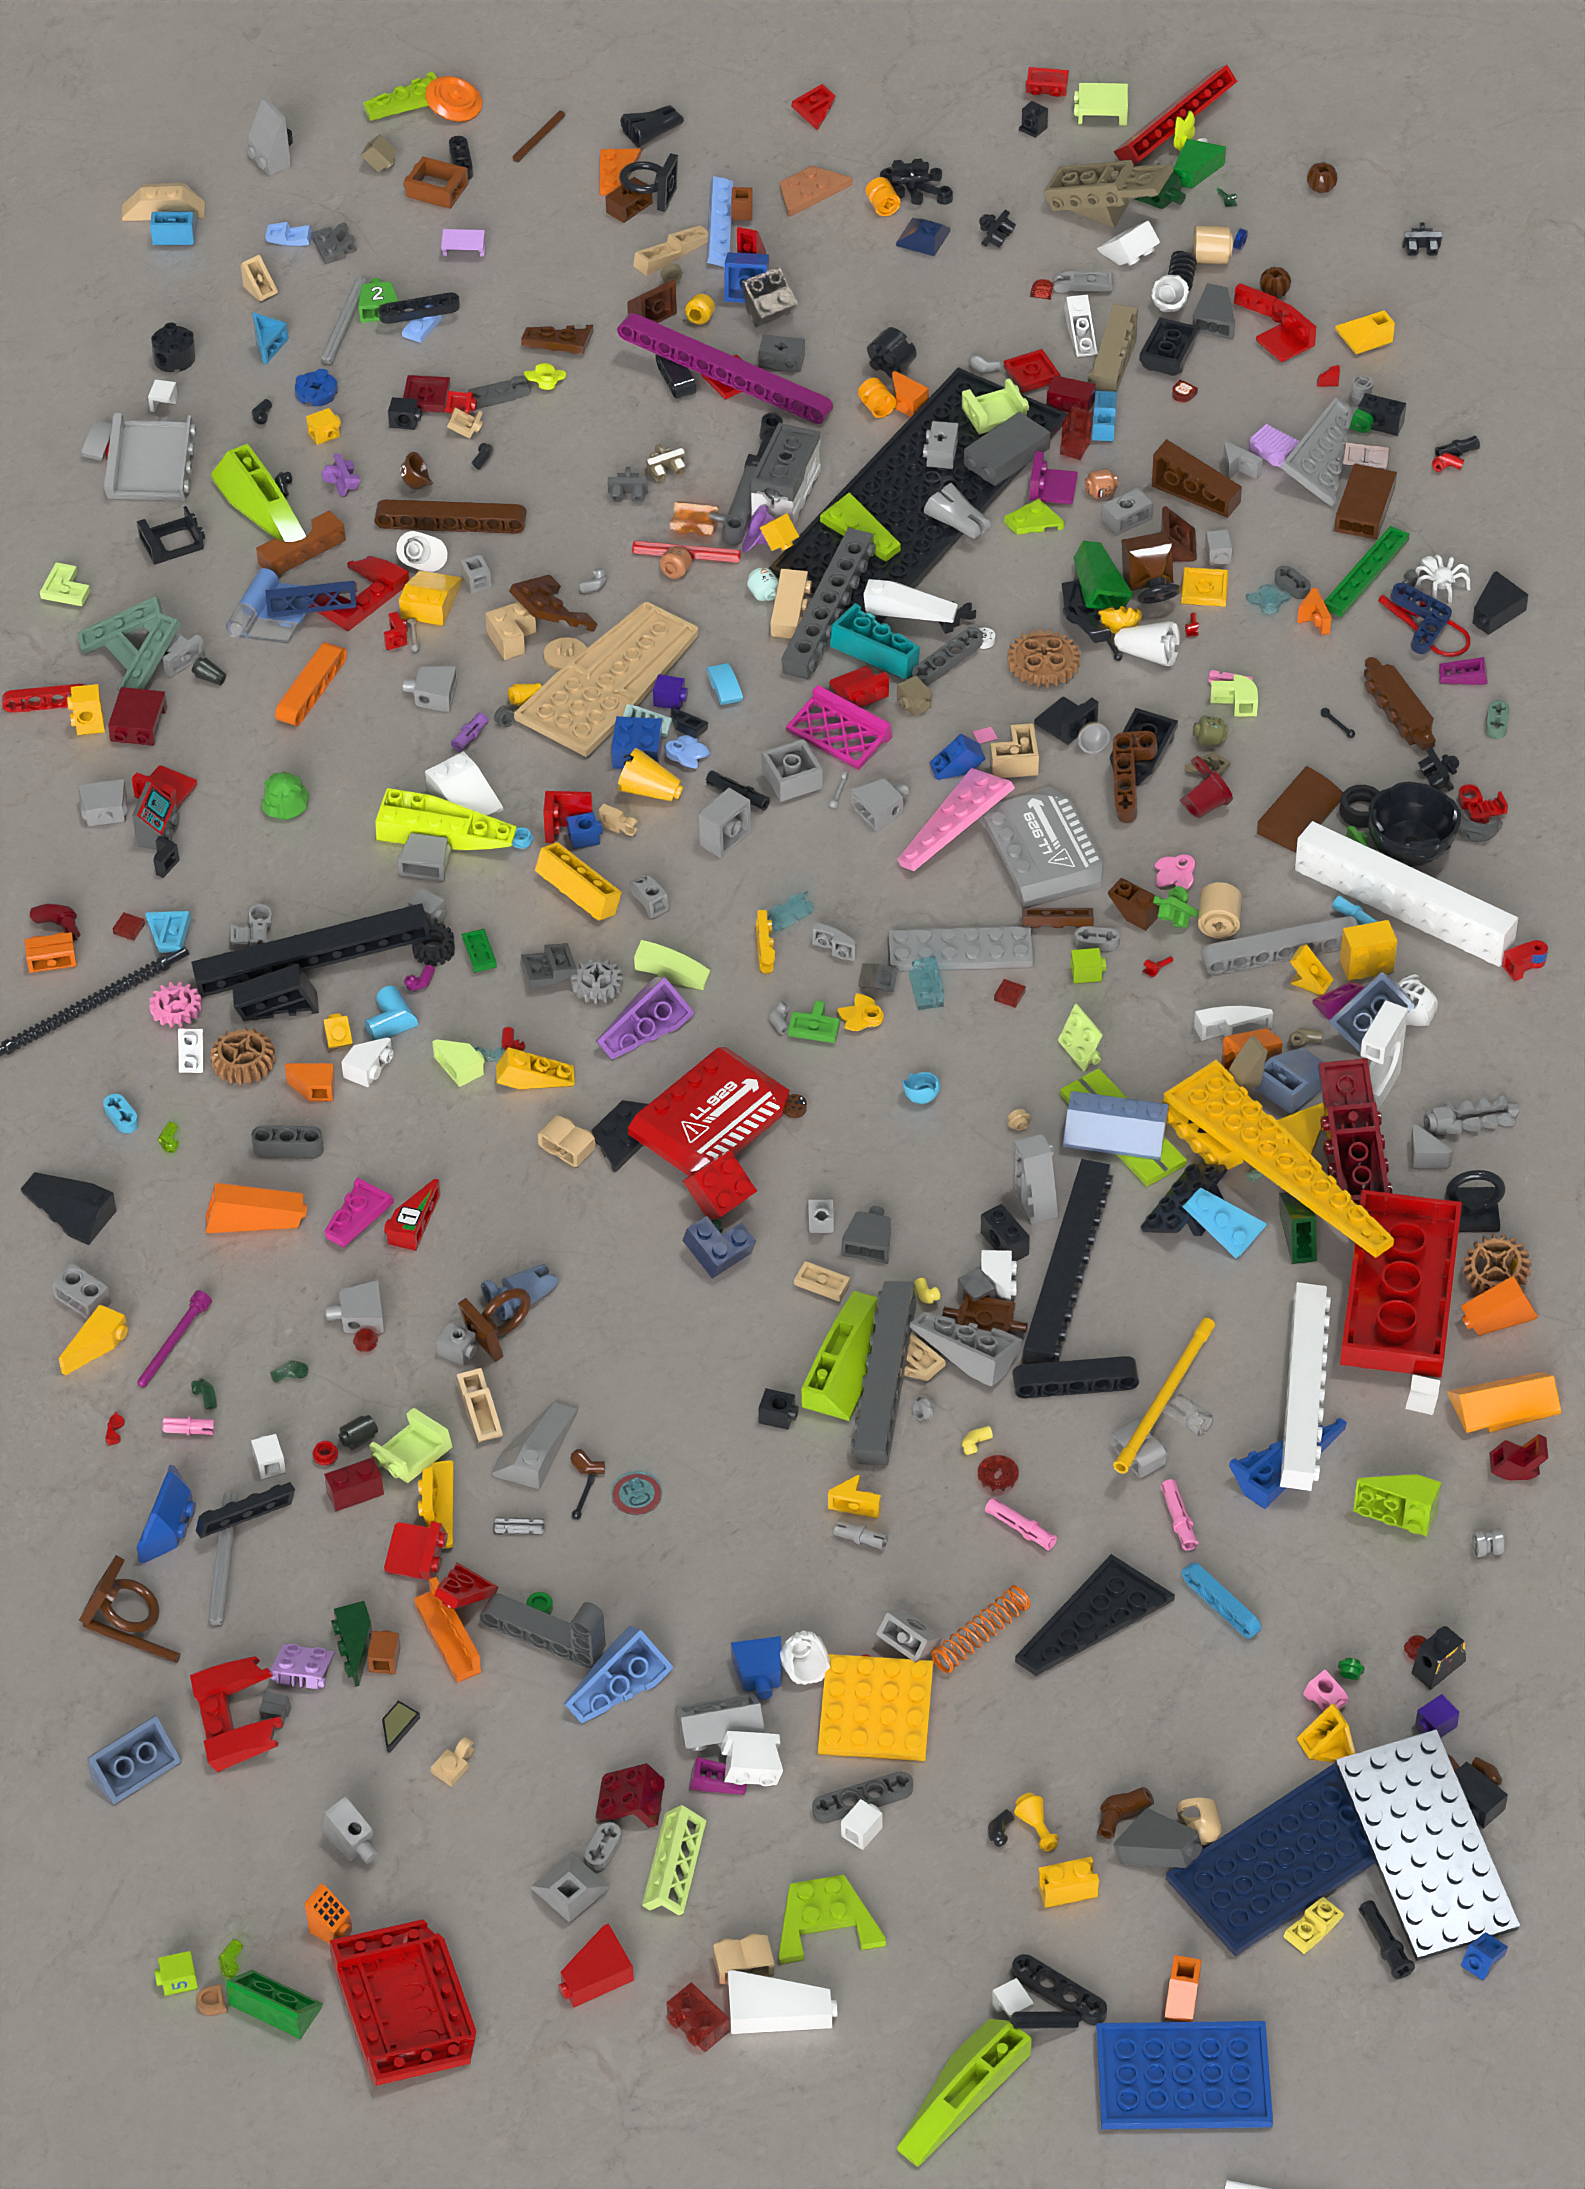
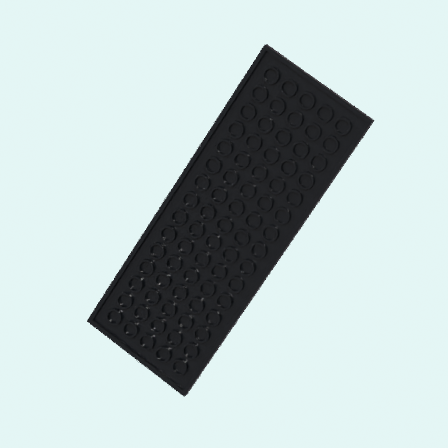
[769,367,1068,624]

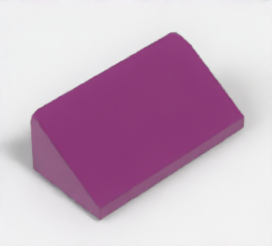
[1312,982,1364,1020]

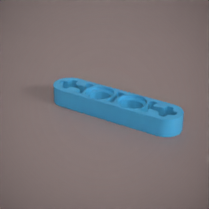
[1181,1562,1261,1639]

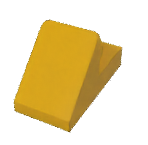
[1289,944,1334,996]
[828,1475,881,1519]

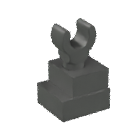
[259,1691,291,1739]

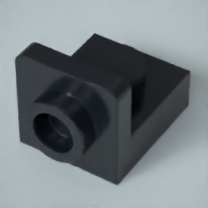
[153,837,180,878]

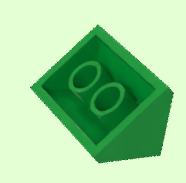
[226,1970,323,2039]

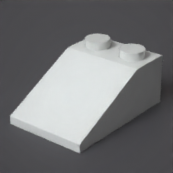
[425,751,503,817]

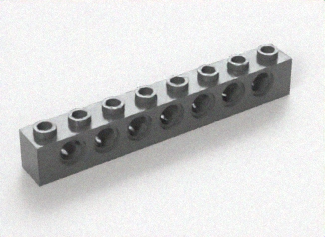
[781,527,876,680]

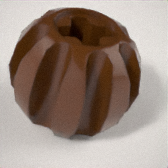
[1307,162,1338,193]
[1259,266,1291,298]

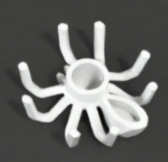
[1415,554,1471,603]

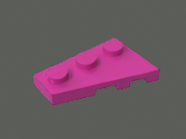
[324,1177,394,1248]

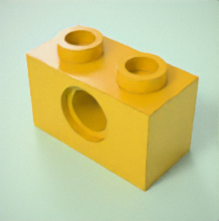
[67,684,105,735]

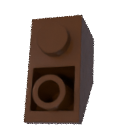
[1108,877,1160,931]

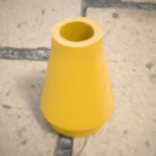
[507,683,542,706]

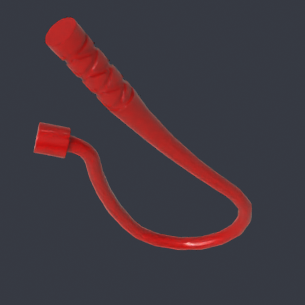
[1378,595,1471,657]

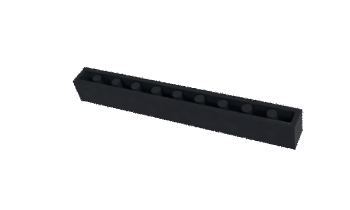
[191,903,431,997]
[1023,1159,1114,1364]

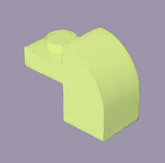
[1210,674,1258,716]

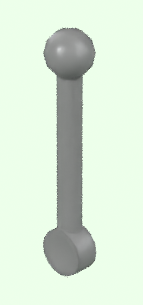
[407,618,420,652]
[829,771,849,808]

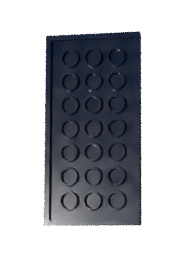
[1165,1764,1375,1957]

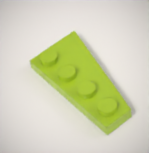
[363,71,437,121]
[820,493,901,562]

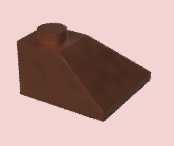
[627,279,677,323]

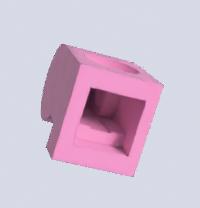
[1303,1670,1349,1712]

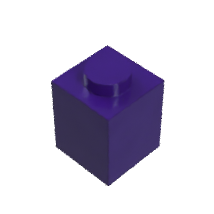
[653,674,688,710]
[1415,1694,1460,1738]

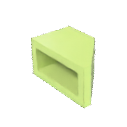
[432,1039,485,1087]

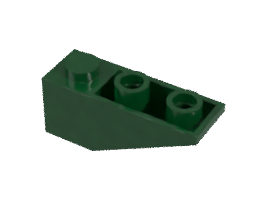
[331,1601,372,1687]

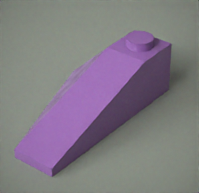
[596,977,695,1059]

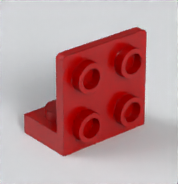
[1256,304,1317,362]
[132,765,197,808]
[543,791,593,843]

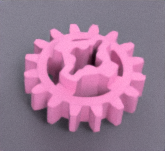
[149,982,202,1028]

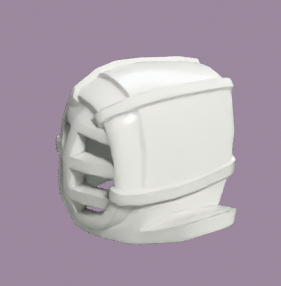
[1398,974,1438,1026]

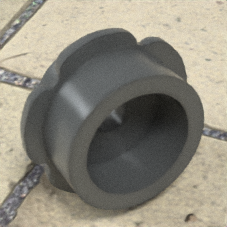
[494,705,515,727]

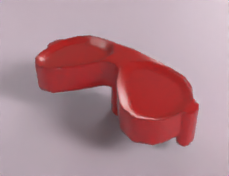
[105,1412,125,1445]

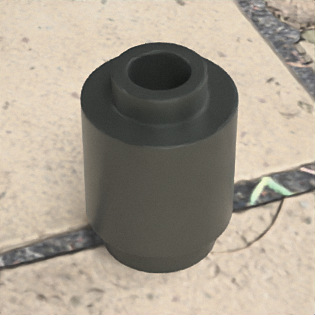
[338,1415,378,1450]

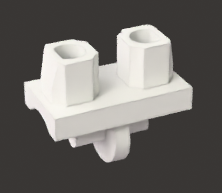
[178,1028,204,1073]

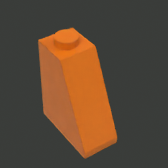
[1221,1028,1283,1071]
[1461,1276,1538,1336]

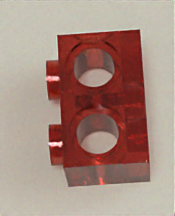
[1060,406,1092,460]
[666,1982,730,2052]

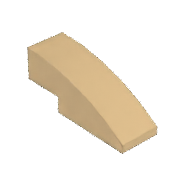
[456,1368,503,1443]

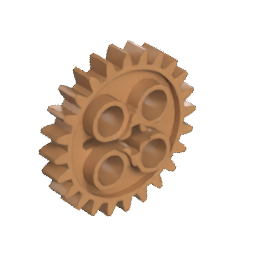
[1007,629,1080,688]

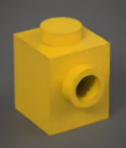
[306,408,341,445]
[760,513,799,551]

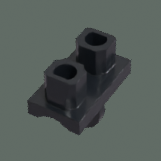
[891,158,929,188]
[979,209,1016,248]
[1402,222,1442,256]
[1418,747,1459,791]

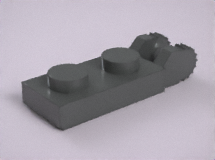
[468,375,531,409]

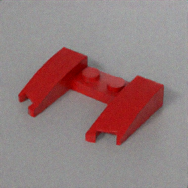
[310,556,409,632]
[190,1656,284,1772]

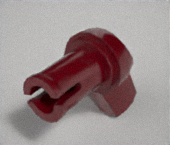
[30,904,81,941]

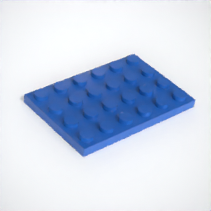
[1096,2021,1273,2129]

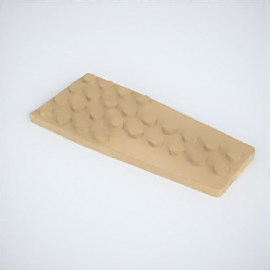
[514,602,698,757]

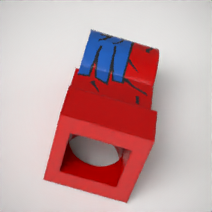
[1502,940,1548,981]

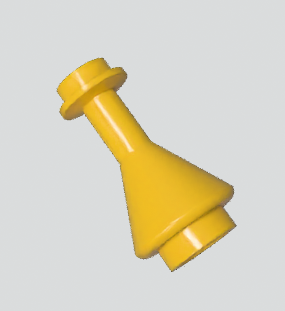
[1014,1793,1059,1852]

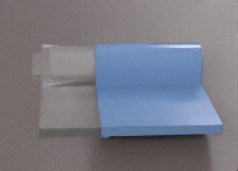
[226,568,312,644]

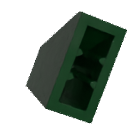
[1279,1192,1317,1264]

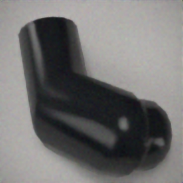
[275,471,292,497]
[988,1809,1014,1847]

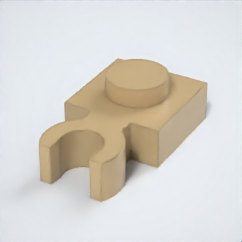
[599,804,638,837]

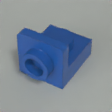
[1461,1932,1508,1980]

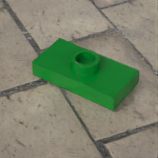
[462,929,497,973]

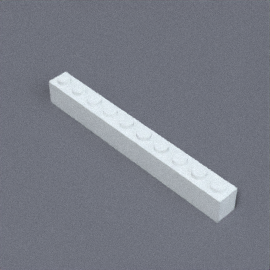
[1280,1282,1331,1491]

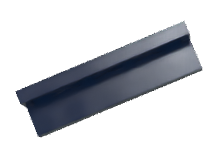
[265,581,358,617]

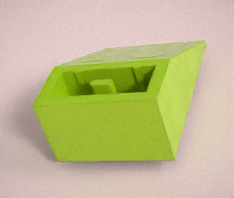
[1353,1474,1442,1536]

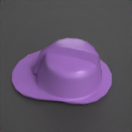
[742,505,775,552]

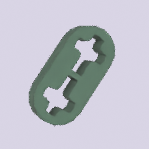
[1486,700,1509,739]

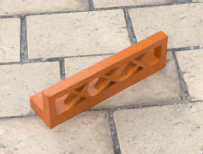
[413,1577,481,1683]

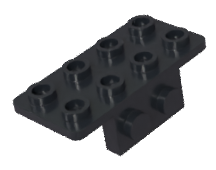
[1141,1164,1228,1236]

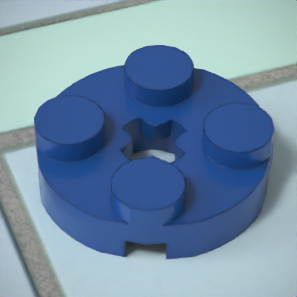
[295,369,338,406]

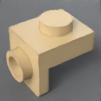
[447,408,483,439]

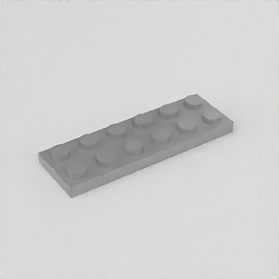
[889,926,1033,971]

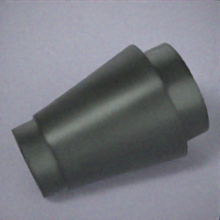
[192,657,227,685]

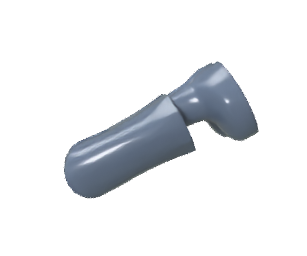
[481,1264,559,1320]

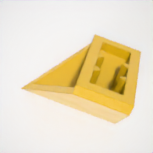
[1296,1704,1356,1763]

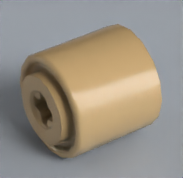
[1193,225,1233,264]
[1198,882,1242,939]

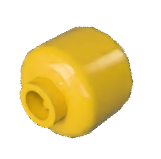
[685,294,715,325]

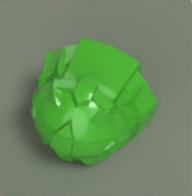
[261,771,310,820]

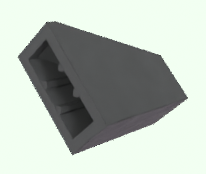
[1192,283,1235,340]
[1113,1808,1203,1868]

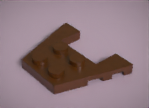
[509,575,598,632]

